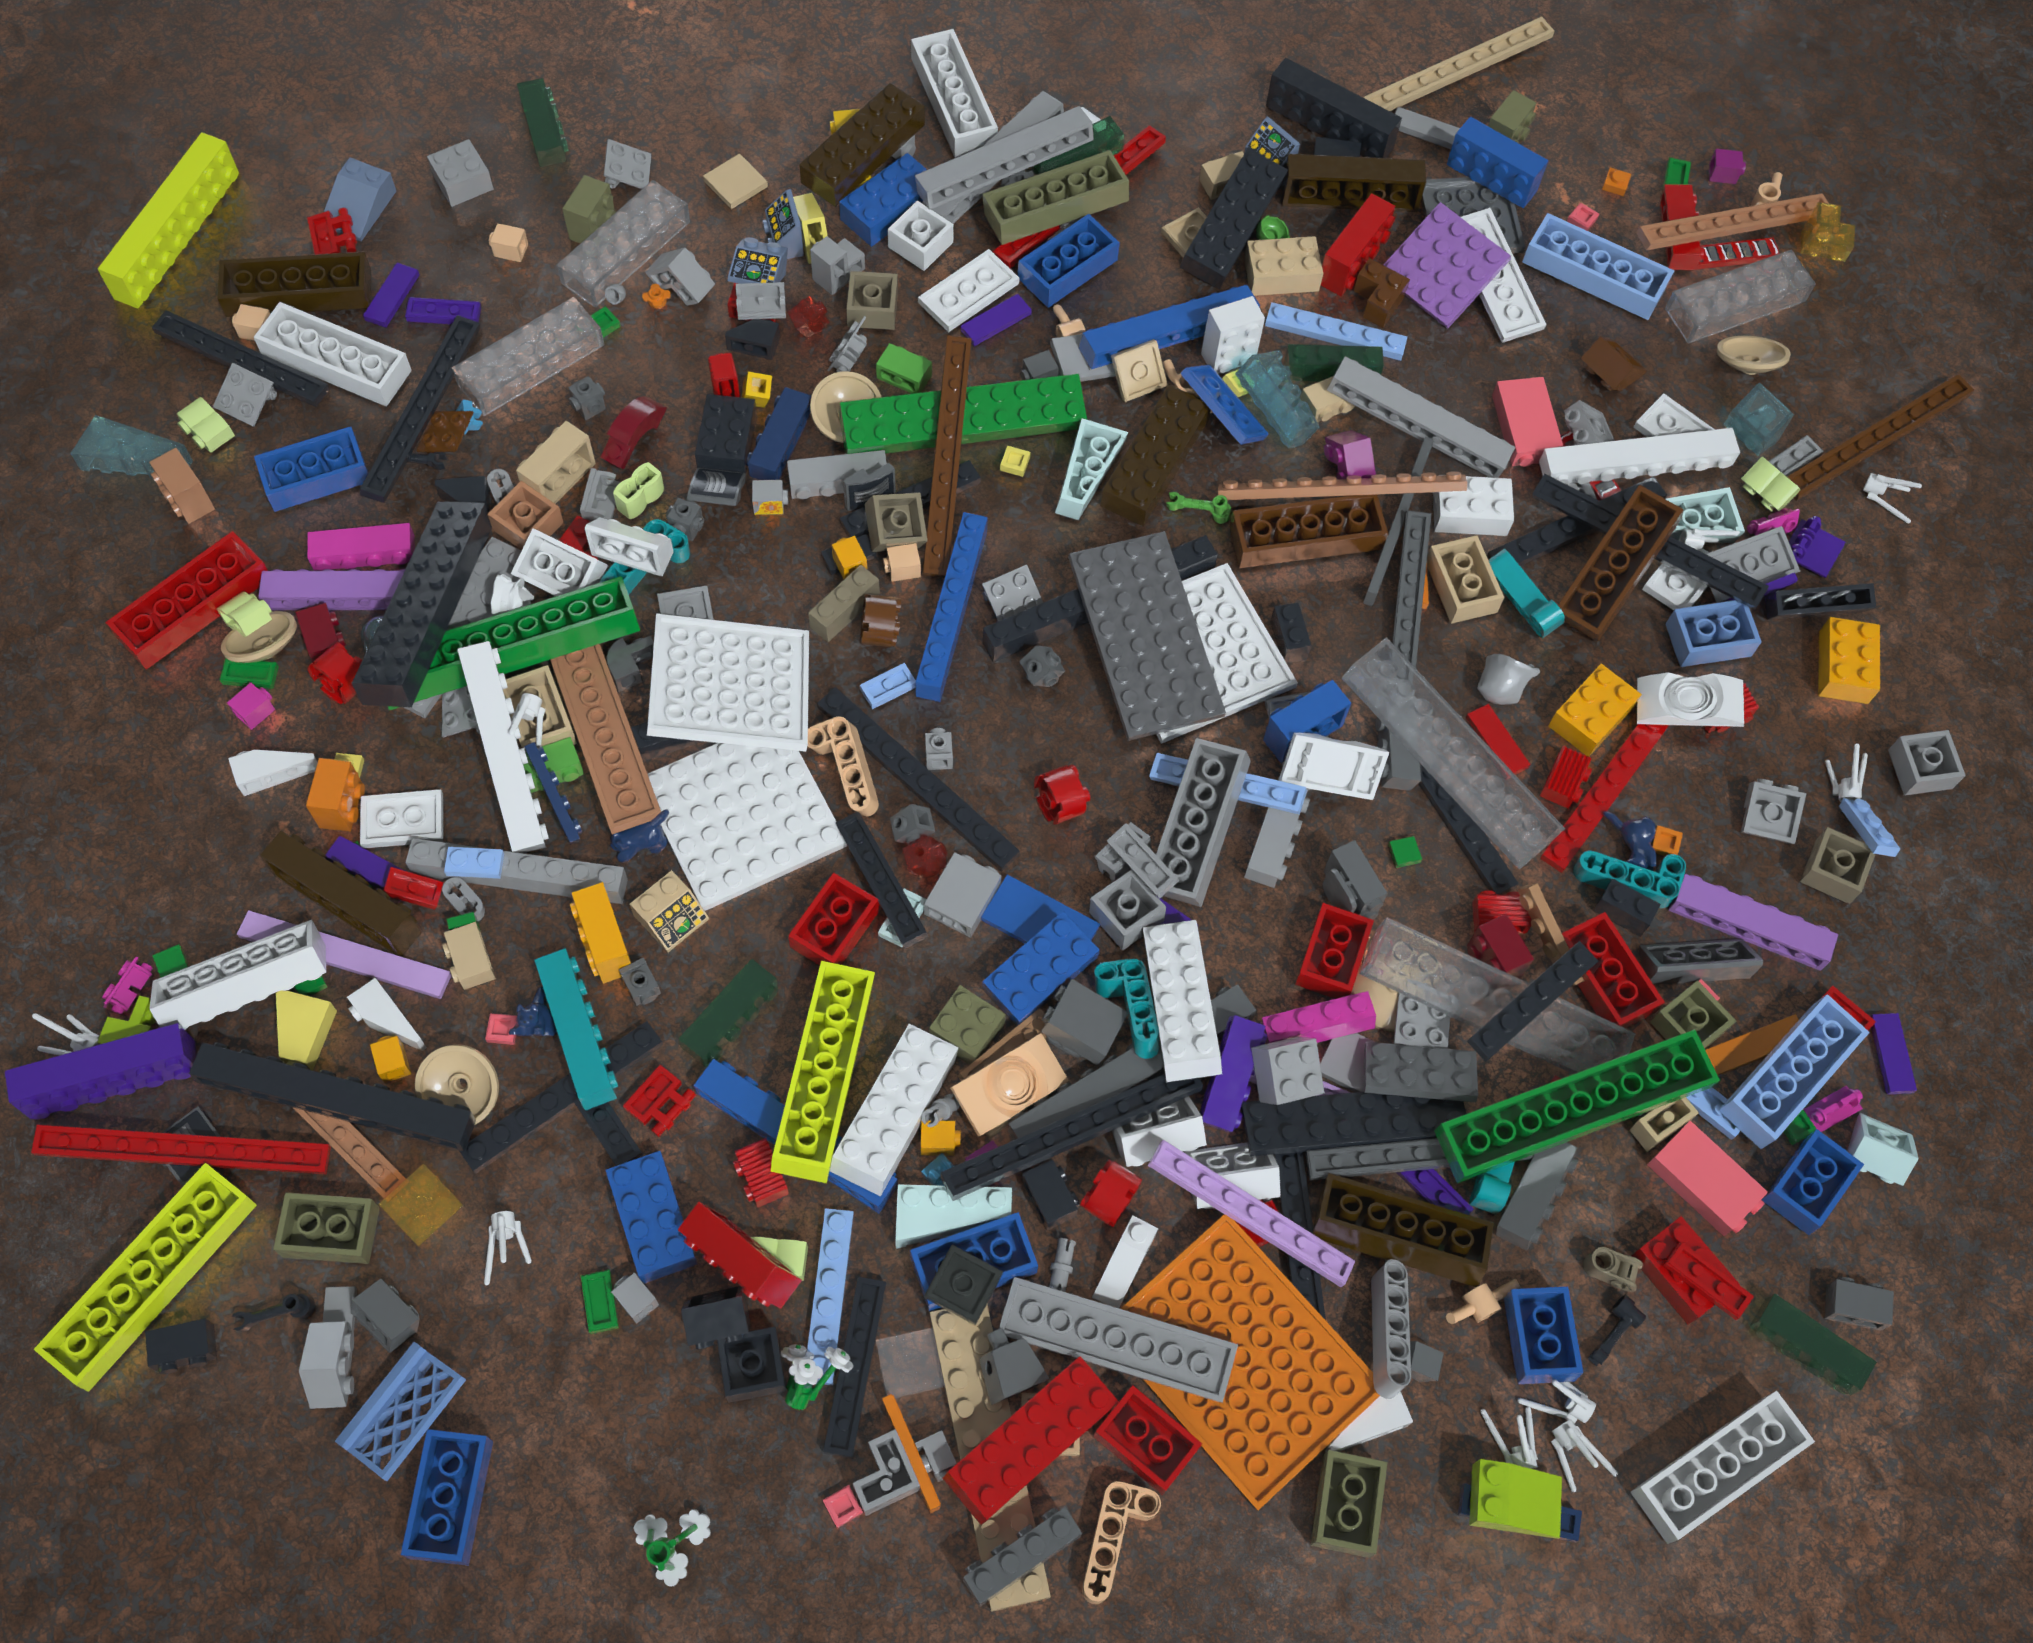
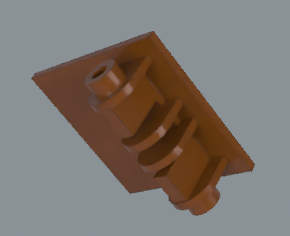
[416,411,474,454]

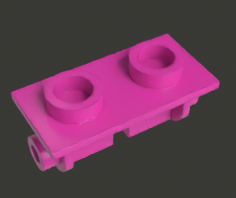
[1747,508,1800,535]
[102,957,153,1015]
[1803,1085,1863,1132]

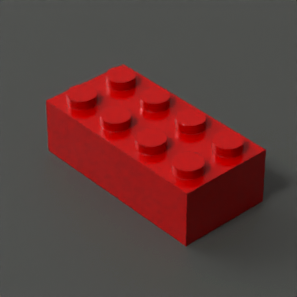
[1321,193,1395,297]
[1562,912,1665,1036]
[678,1202,802,1309]

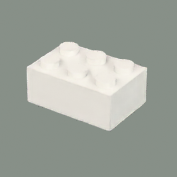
[1201,296,1265,374]
[1433,475,1514,536]
[511,529,608,596]

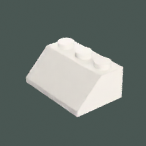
[585,518,673,576]
[1112,1096,1207,1167]
[1184,1143,1280,1209]

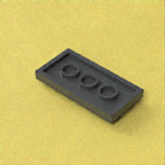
[1365,1042,1478,1103]

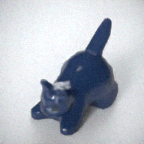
[610,809,669,863]
[1603,811,1656,871]
[509,986,557,1036]

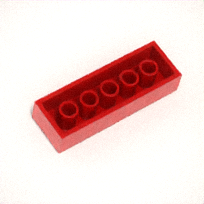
[105,531,268,670]
[943,1356,1119,1525]

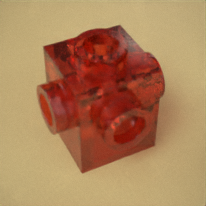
[787,296,830,339]
[902,836,948,879]

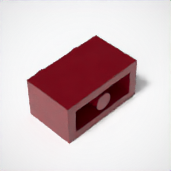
[296,603,347,661]

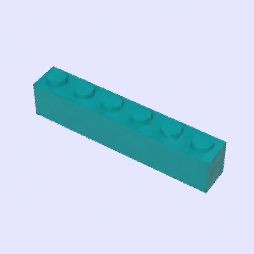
[535,948,619,1110]

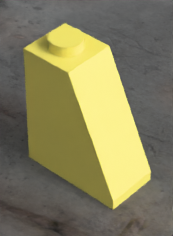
[793,193,827,264]
[276,990,337,1071]

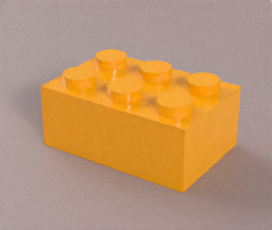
[1818,617,1880,704]
[1548,664,1642,757]
[570,882,631,984]

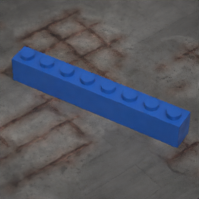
[1079,285,1260,370]
[916,512,988,702]
[694,1059,898,1214]

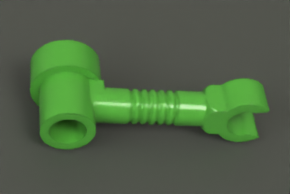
[1166,492,1232,524]

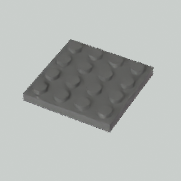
[1421,177,1525,254]

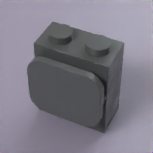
[1323,840,1388,919]
[1041,979,1128,1065]

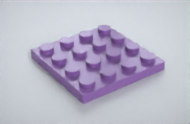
[1384,202,1511,329]

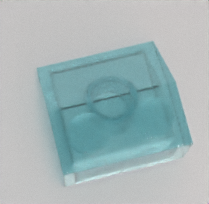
[1724,383,1794,456]

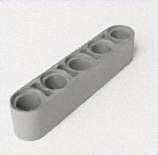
[1371,1259,1411,1399]

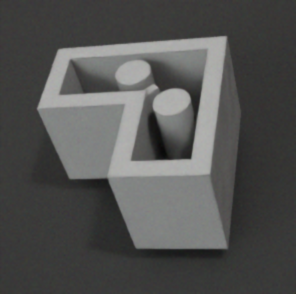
[810,236,865,295]
[645,247,715,306]
[299,1321,354,1409]
[853,1429,920,1516]

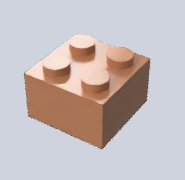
[149,448,215,524]
[488,481,564,550]

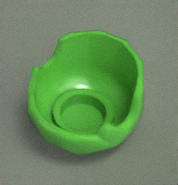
[1256,215,1290,240]

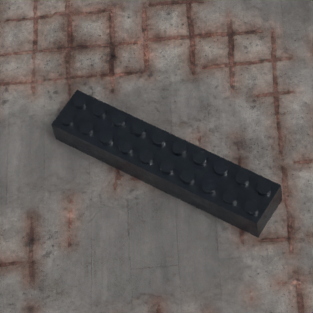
[352,501,492,708]

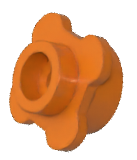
[642,284,671,309]

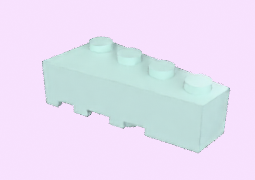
[1055,418,1128,520]
[1666,487,1745,544]
[896,1184,1012,1249]

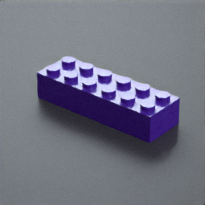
[5,1023,197,1120]

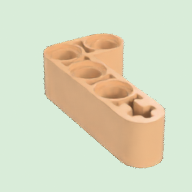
[807,717,879,817]
[1082,1481,1161,1604]

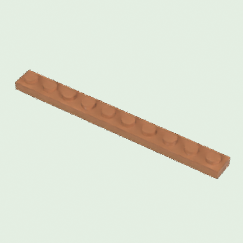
[1636,193,1833,250]
[1218,472,1467,500]

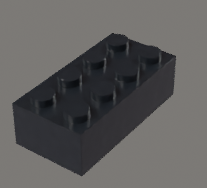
[681,1286,750,1349]

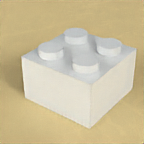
[888,201,953,271]

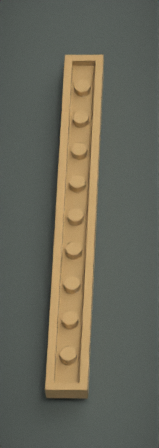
[1363,17,1555,111]

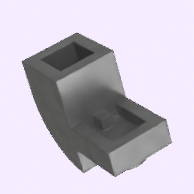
[607,636,654,692]

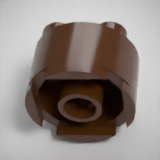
[860,594,901,647]

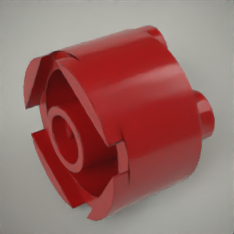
[307,642,362,704]
[1034,764,1090,825]
[1080,1159,1143,1228]

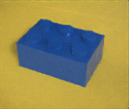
[1263,680,1351,763]
[1761,1129,1864,1235]
[1504,1286,1583,1384]

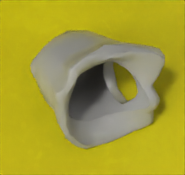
[1477,654,1540,705]

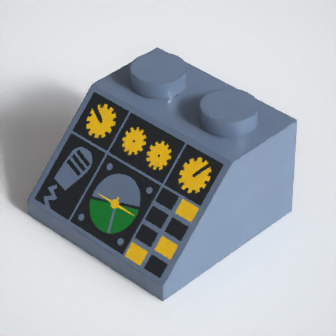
[1244,117,1300,168]
[762,189,804,259]
[728,237,788,284]

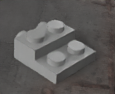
[1564,400,1615,445]
[1741,778,1806,844]

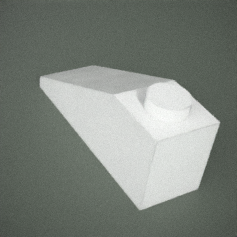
[228,750,318,796]
[347,978,427,1051]
[1092,1216,1158,1308]
[1325,1391,1413,1452]

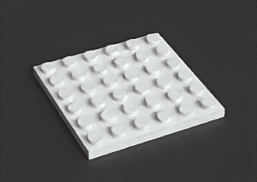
[1156,563,1298,744]
[647,614,809,752]
[648,743,847,911]

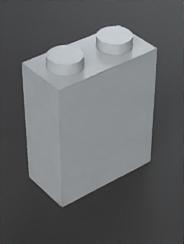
[924,852,1001,938]

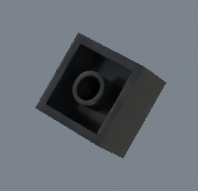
[717,1327,787,1403]

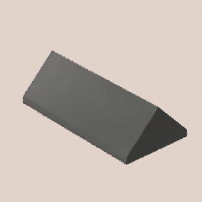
[1639,939,1763,985]

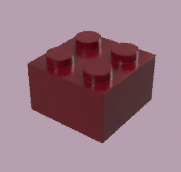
[1467,914,1534,991]

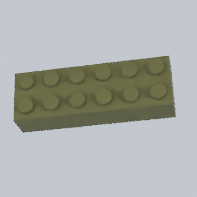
[983,150,1129,245]

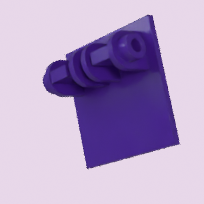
[1789,516,1846,578]

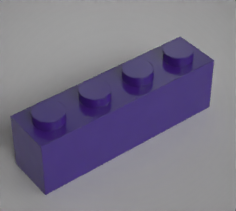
[1199,1015,1267,1132]

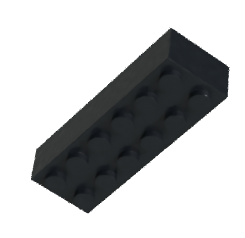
[1266,57,1402,158]
[1180,147,1288,290]

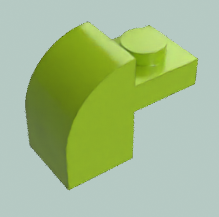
[97,996,156,1045]

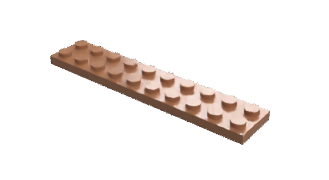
[550,644,661,834]

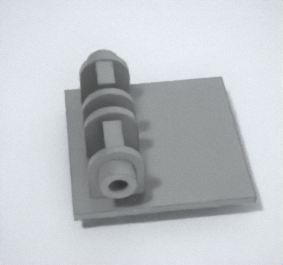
[603,139,651,191]
[827,316,867,372]
[213,363,277,427]
[982,565,1043,621]
[442,686,480,738]
[1394,992,1451,1049]

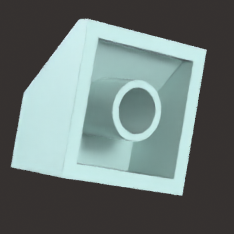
[1847,1113,1919,1186]

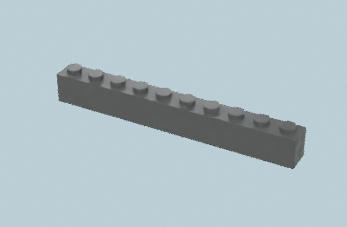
[1008,984,1256,1140]

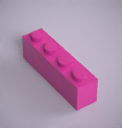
[308,523,415,571]
[1262,991,1376,1044]

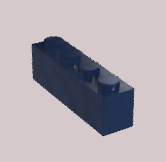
[746,387,812,480]

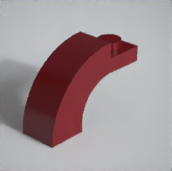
[601,396,667,469]

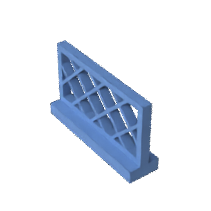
[335,1342,466,1481]

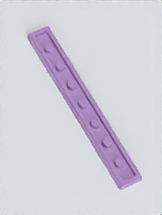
[237,910,452,999]
[1148,1140,1355,1287]

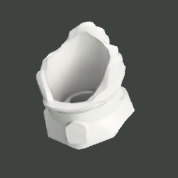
[491,574,534,616]

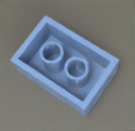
[1666,600,1761,667]

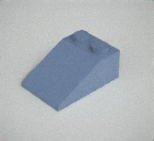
[324,157,396,241]

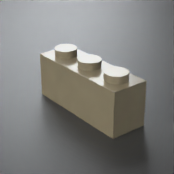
[808,565,880,642]

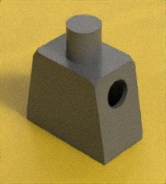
[980,1328,1049,1405]

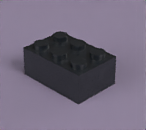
[695,394,757,473]

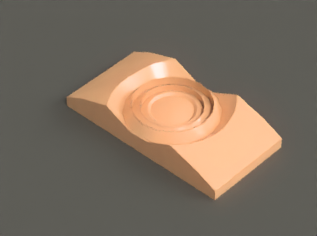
[950,1033,1069,1137]

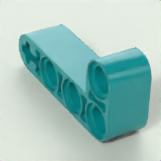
[600,519,690,595]
[1488,549,1565,639]
[1573,851,1686,908]
[1094,959,1159,1059]
[1469,1162,1515,1215]

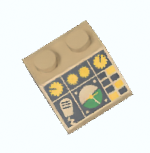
[630,870,709,952]

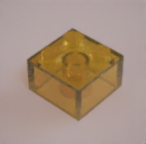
[379,1164,463,1247]

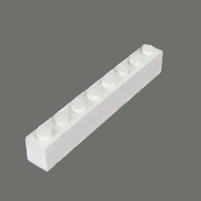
[1539,428,1740,484]
[458,641,549,853]

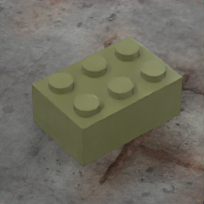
[273,1193,380,1264]
[1311,1450,1387,1558]

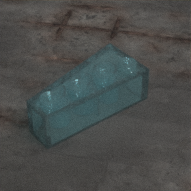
[1235,350,1320,449]
[70,415,193,477]

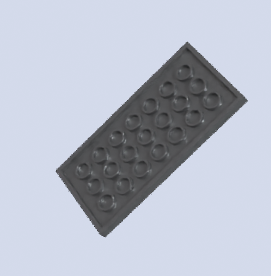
[1068,531,1226,741]

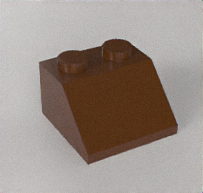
[1581,336,1647,391]

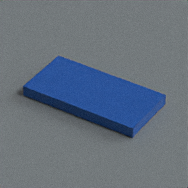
[1181,365,1269,445]
[981,874,1100,944]

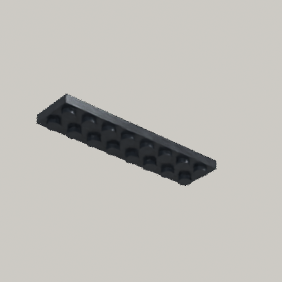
[1241,1092,1467,1156]

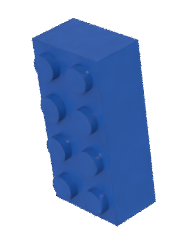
[1446,117,1549,209]
[839,153,927,247]
[1018,214,1120,308]
[254,426,368,512]
[982,911,1100,1026]
[606,1151,698,1284]
[910,1212,1038,1312]
[401,1429,493,1566]

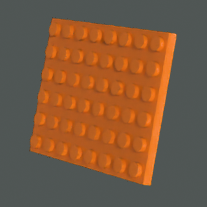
[1121,1214,1380,1511]

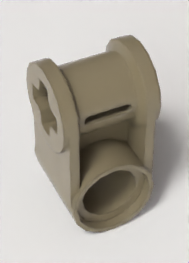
[1583,1247,1643,1292]

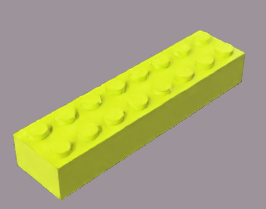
[98,132,239,309]
[771,961,875,1183]
[33,1163,257,1392]

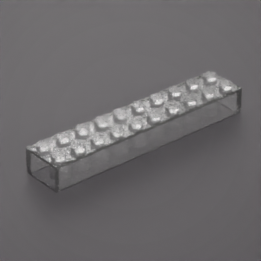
[1342,637,1565,869]
[1359,917,1636,1074]

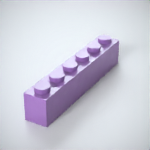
[258,569,405,610]
[1668,874,1838,971]

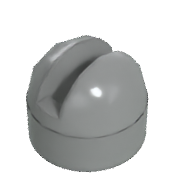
[605,284,626,305]

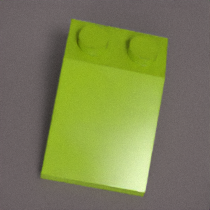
[1469,1459,1562,1539]

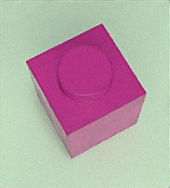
[227,683,275,730]

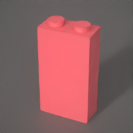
[1492,377,1564,467]
[1647,1121,1768,1236]

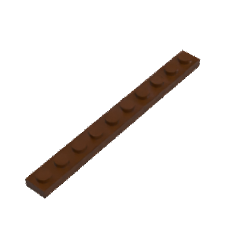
[922,335,972,578]
[1787,374,1974,501]

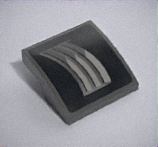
[843,463,896,511]
[687,468,746,506]
[162,1106,222,1186]

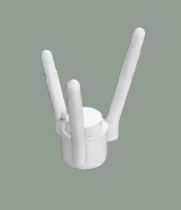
[1863,473,1922,524]
[1679,528,1740,549]
[509,693,546,748]
[1825,743,1868,802]
[32,1013,99,1056]
[484,1211,532,1285]
[1517,1380,1596,1424]
[1480,1407,1538,1469]
[1551,1419,1618,1492]

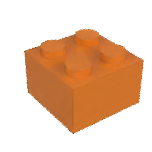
[306,758,365,832]

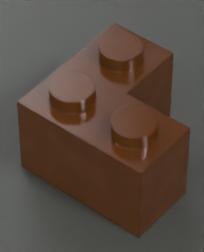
[1354,258,1410,328]

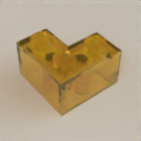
[1800,202,1855,261]

